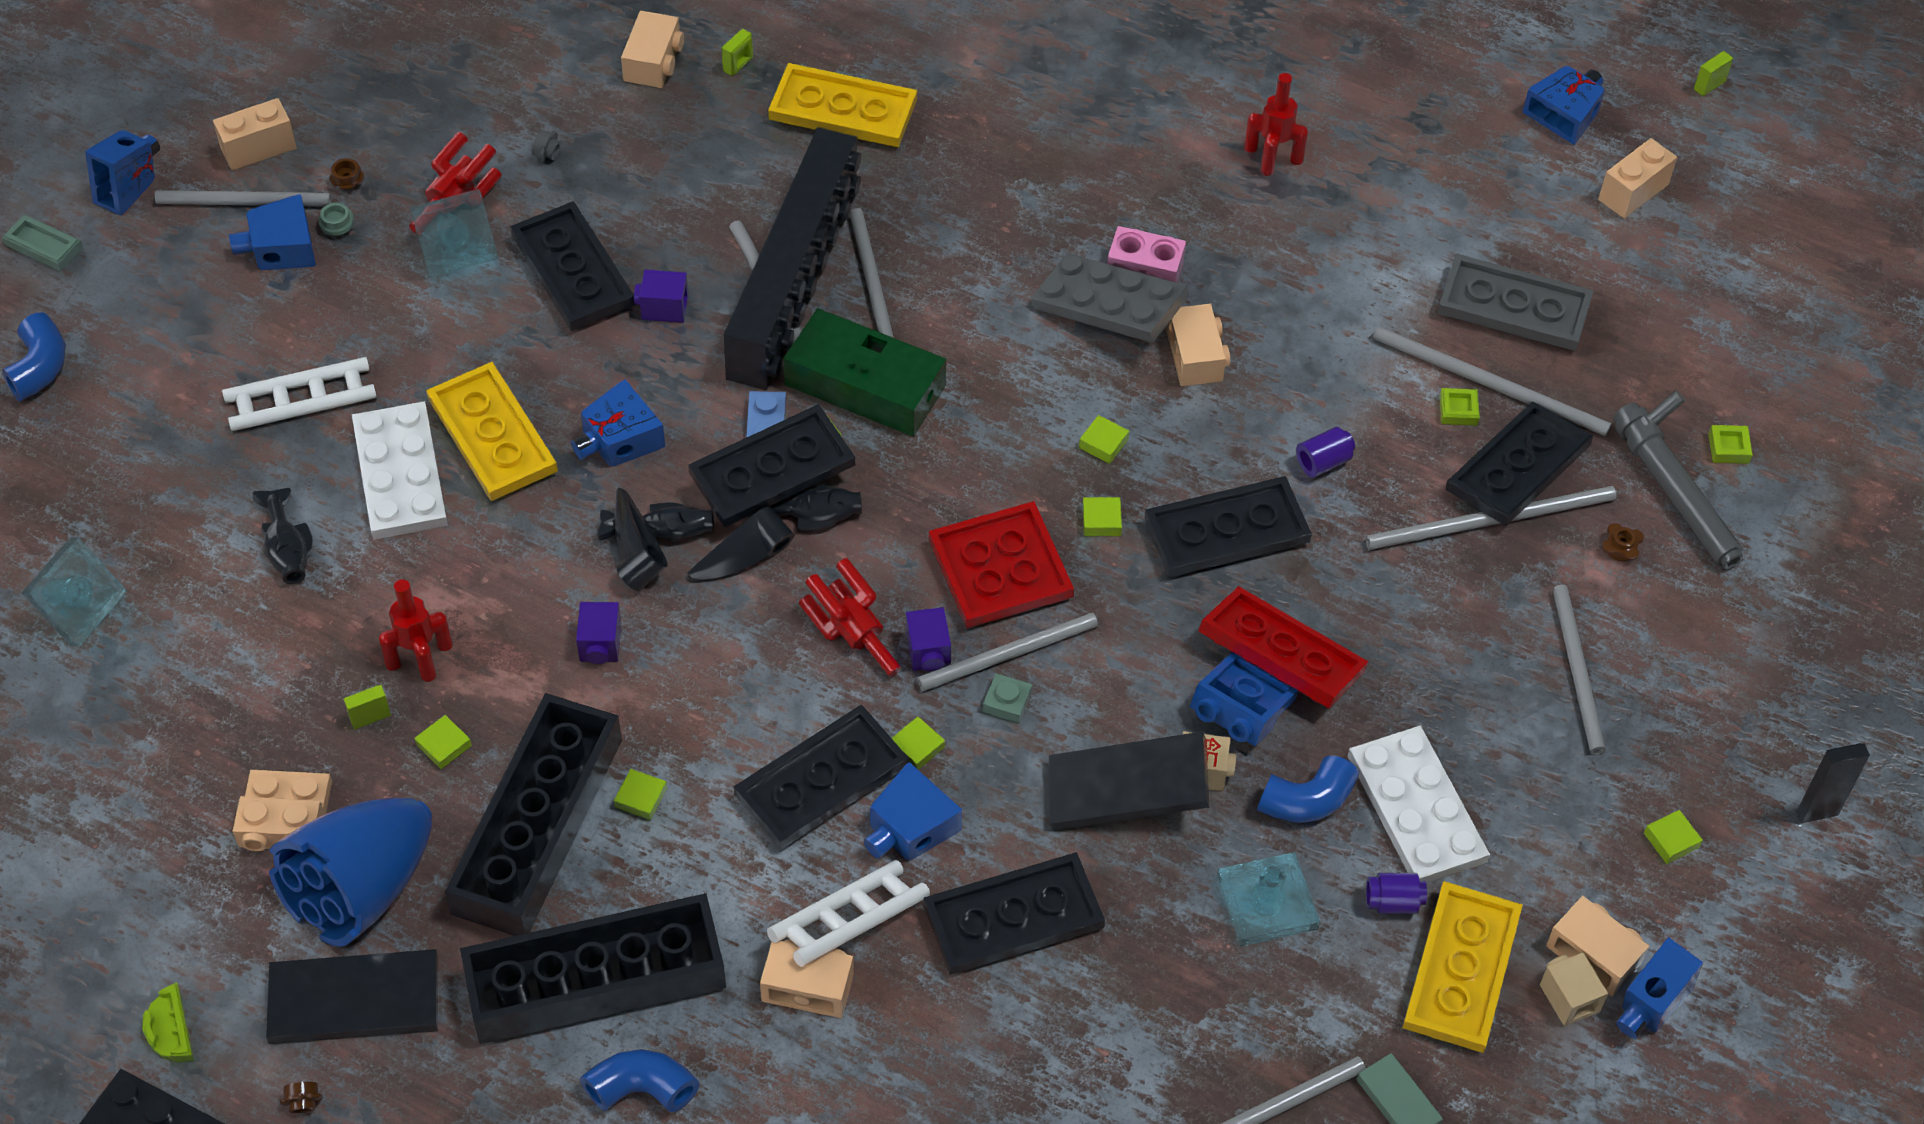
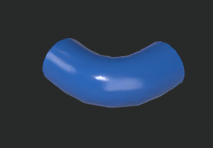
[2,312,66,401]
[1257,756,1359,823]
[580,1049,700,1112]

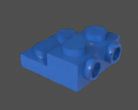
[1189,652,1299,746]

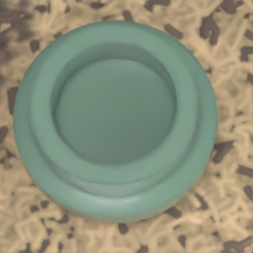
[318,203,354,236]

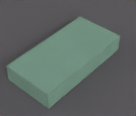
[2,214,83,272]
[1356,1053,1443,1124]

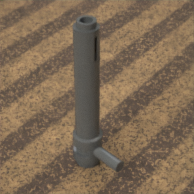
[1613,390,1744,569]

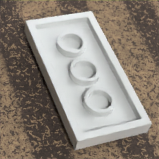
[352,401,448,540]
[1348,725,1490,883]

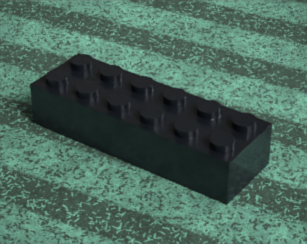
[445,693,622,936]
[460,893,726,1044]

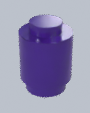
[1366,873,1427,914]

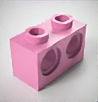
[1107,226,1186,283]

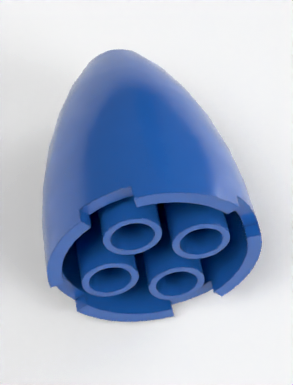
[268,798,432,947]

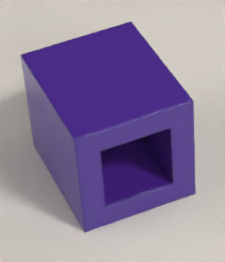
[634,269,689,323]
[576,602,622,664]
[906,607,951,671]

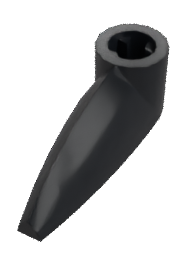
[615,487,668,591]
[687,506,795,581]

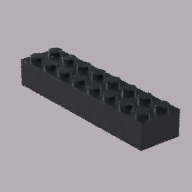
[723,127,862,390]

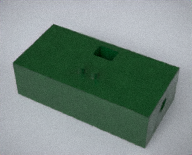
[783,308,947,437]

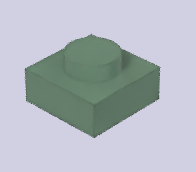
[983,673,1032,723]

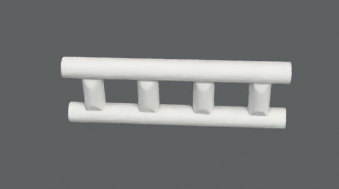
[222,357,377,432]
[767,860,930,967]

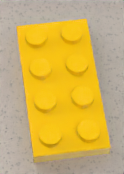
[768,63,917,148]
[426,362,558,501]
[1402,881,1523,1053]

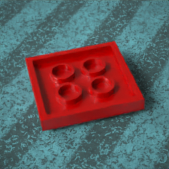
[928,501,1074,629]

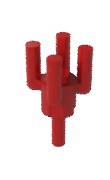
[1244,73,1308,176]
[409,132,502,235]
[798,558,901,677]
[379,579,453,682]

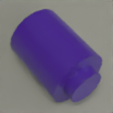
[1296,426,1355,478]

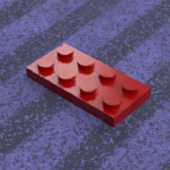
[1198,586,1369,709]

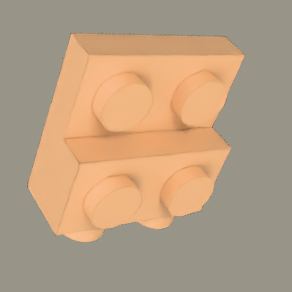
[232,770,332,851]

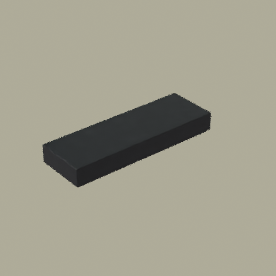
[1796,743,1870,824]

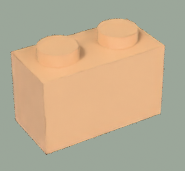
[621,10,684,88]
[213,98,297,171]
[1598,138,1677,219]
[1166,303,1230,386]
[1546,895,1649,997]
[760,939,854,1018]

